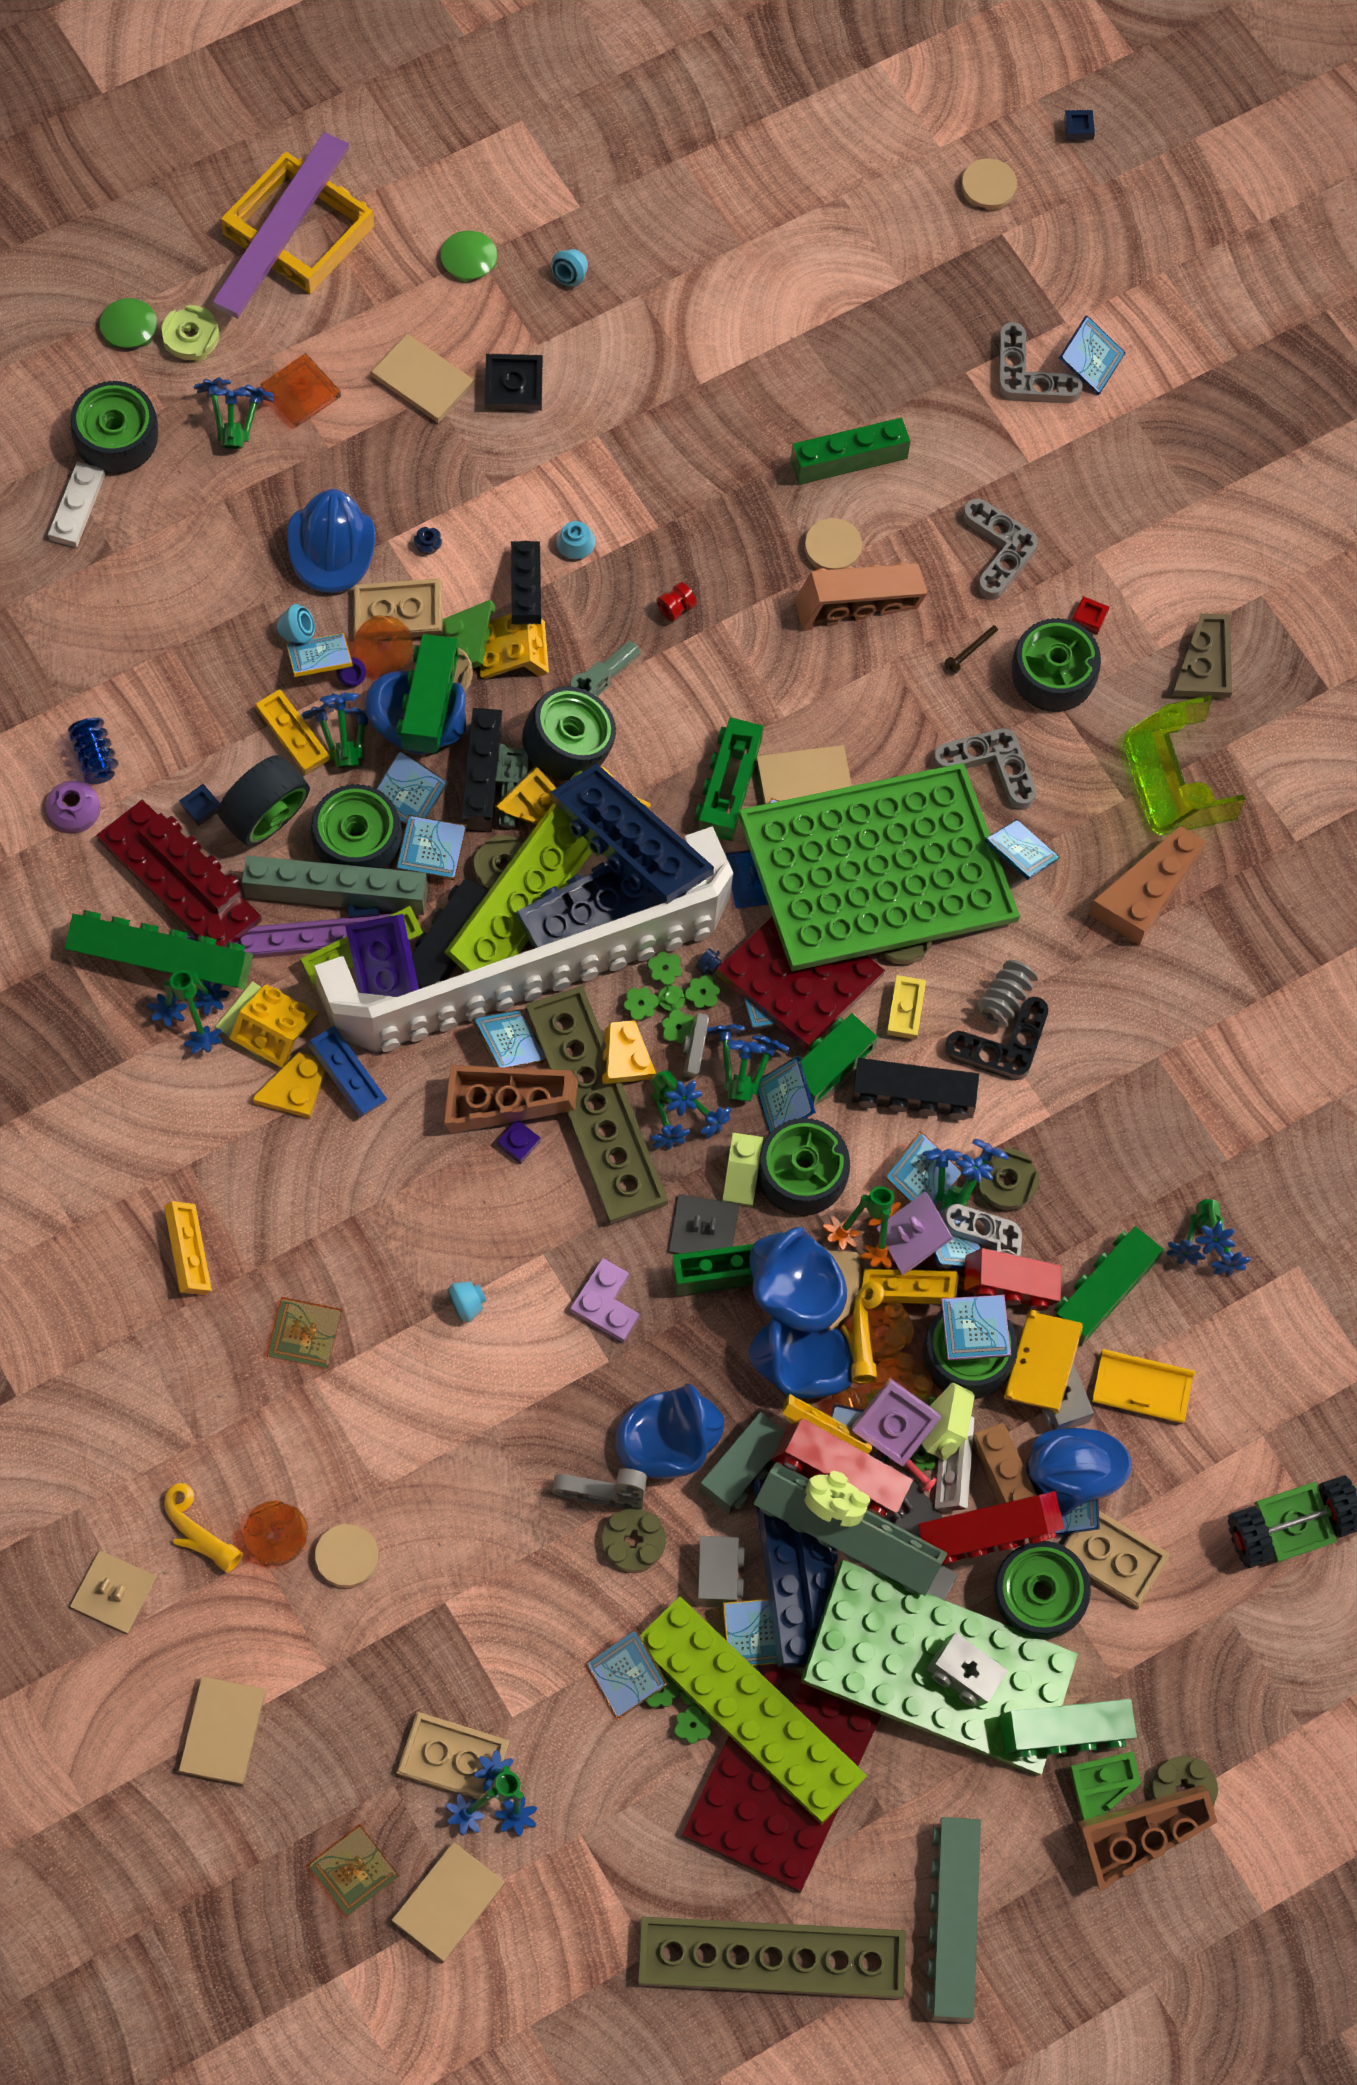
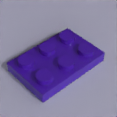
[345,914,419,997]

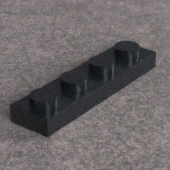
[511,540,541,624]

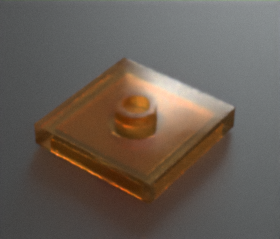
[260,353,341,427]

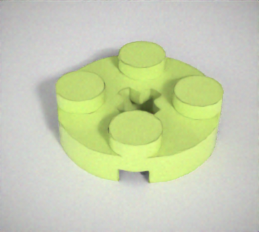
[161,305,220,362]
[804,1471,870,1527]

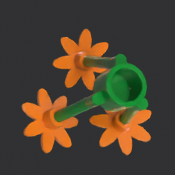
[822,1186,901,1268]

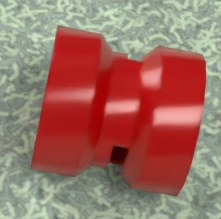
[656,582,697,622]

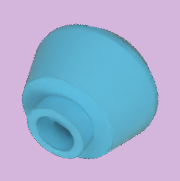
[551,249,588,287]
[556,521,595,559]
[277,604,315,644]
[448,1281,486,1322]

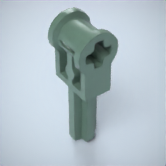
[570,641,641,697]
[496,743,529,828]

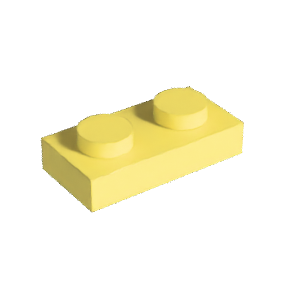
[887,975,926,1040]

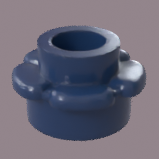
[413,527,442,555]
[696,948,722,975]

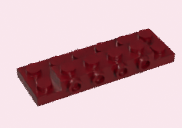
[97,799,262,947]

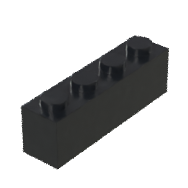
[462,708,503,832]
[412,878,489,989]
[852,1058,979,1120]

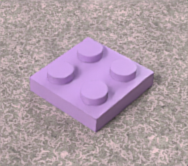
[852,1378,941,1467]

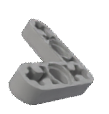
[999,322,1083,403]
[963,499,1038,600]
[934,728,1036,810]
[939,1204,1022,1306]
[552,1468,647,1509]

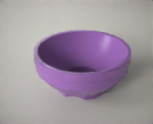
[45,780,101,833]

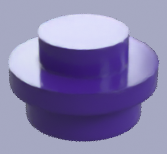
[336,657,366,687]

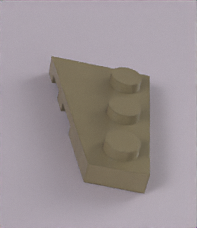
[1172,613,1232,698]

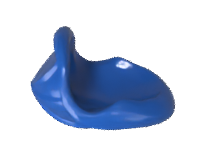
[287,489,375,593]
[365,671,466,755]
[750,1227,847,1332]
[748,1317,853,1399]
[615,1383,724,1479]
[1027,1428,1132,1517]

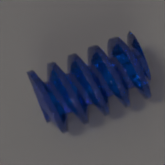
[68,717,119,784]

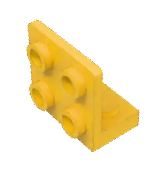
[480,613,549,679]
[229,985,317,1068]

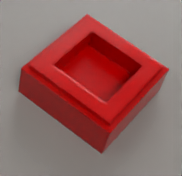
[1072,596,1110,635]

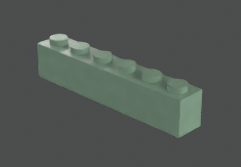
[242,855,428,916]
[754,1462,948,1596]
[926,1817,981,2024]

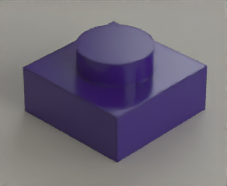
[497,1121,541,1164]

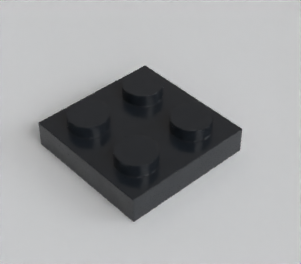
[485,354,543,411]

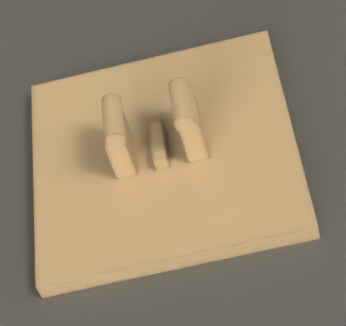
[70,1550,157,1634]

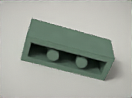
[699,1412,785,1515]

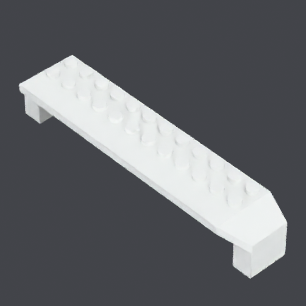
[314,826,733,1053]

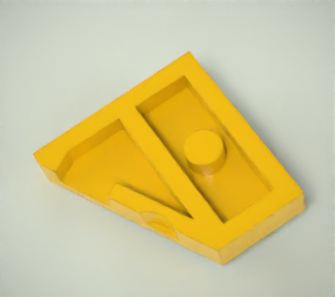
[494,767,556,825]
[602,1020,656,1084]
[253,1052,326,1119]

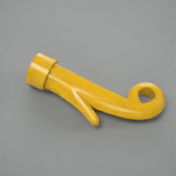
[841,1281,884,1384]
[164,1483,243,1573]

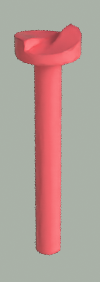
[905,1459,937,1492]

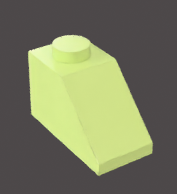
[722,1133,763,1207]
[921,1382,975,1460]

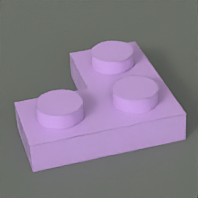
[570,1258,640,1343]

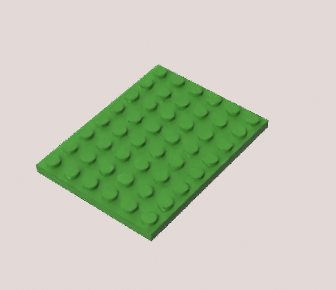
[738,763,1020,971]

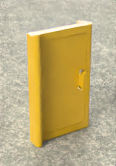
[1004,1310,1083,1414]
[1091,1349,1196,1424]

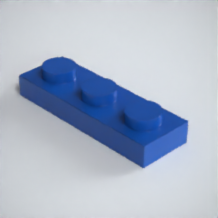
[307,1026,387,1118]

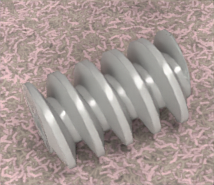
[977,960,1038,1028]

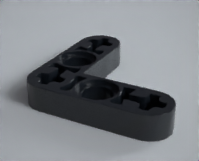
[945,997,1049,1080]

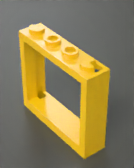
[221,151,374,294]

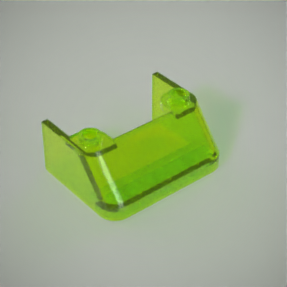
[1123,695,1245,835]

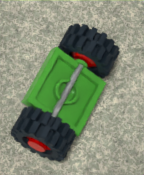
[1228,1475,1357,1569]

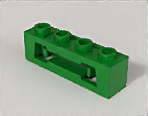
[694,717,764,842]

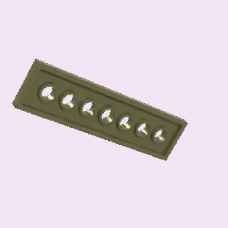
[526,986,668,1224]
[638,1916,906,1999]

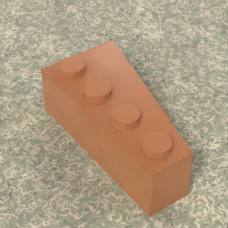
[794,562,928,631]
[1089,826,1206,946]
[444,1065,578,1134]
[1078,1785,1217,1891]

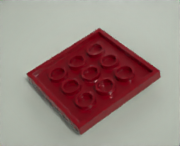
[715,917,885,1050]

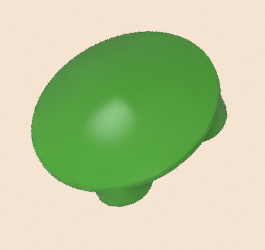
[441,230,497,283]
[100,298,157,348]

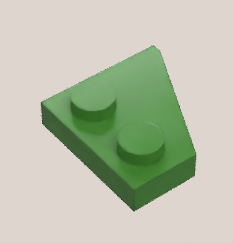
[442,600,496,669]
[1069,1751,1141,1821]

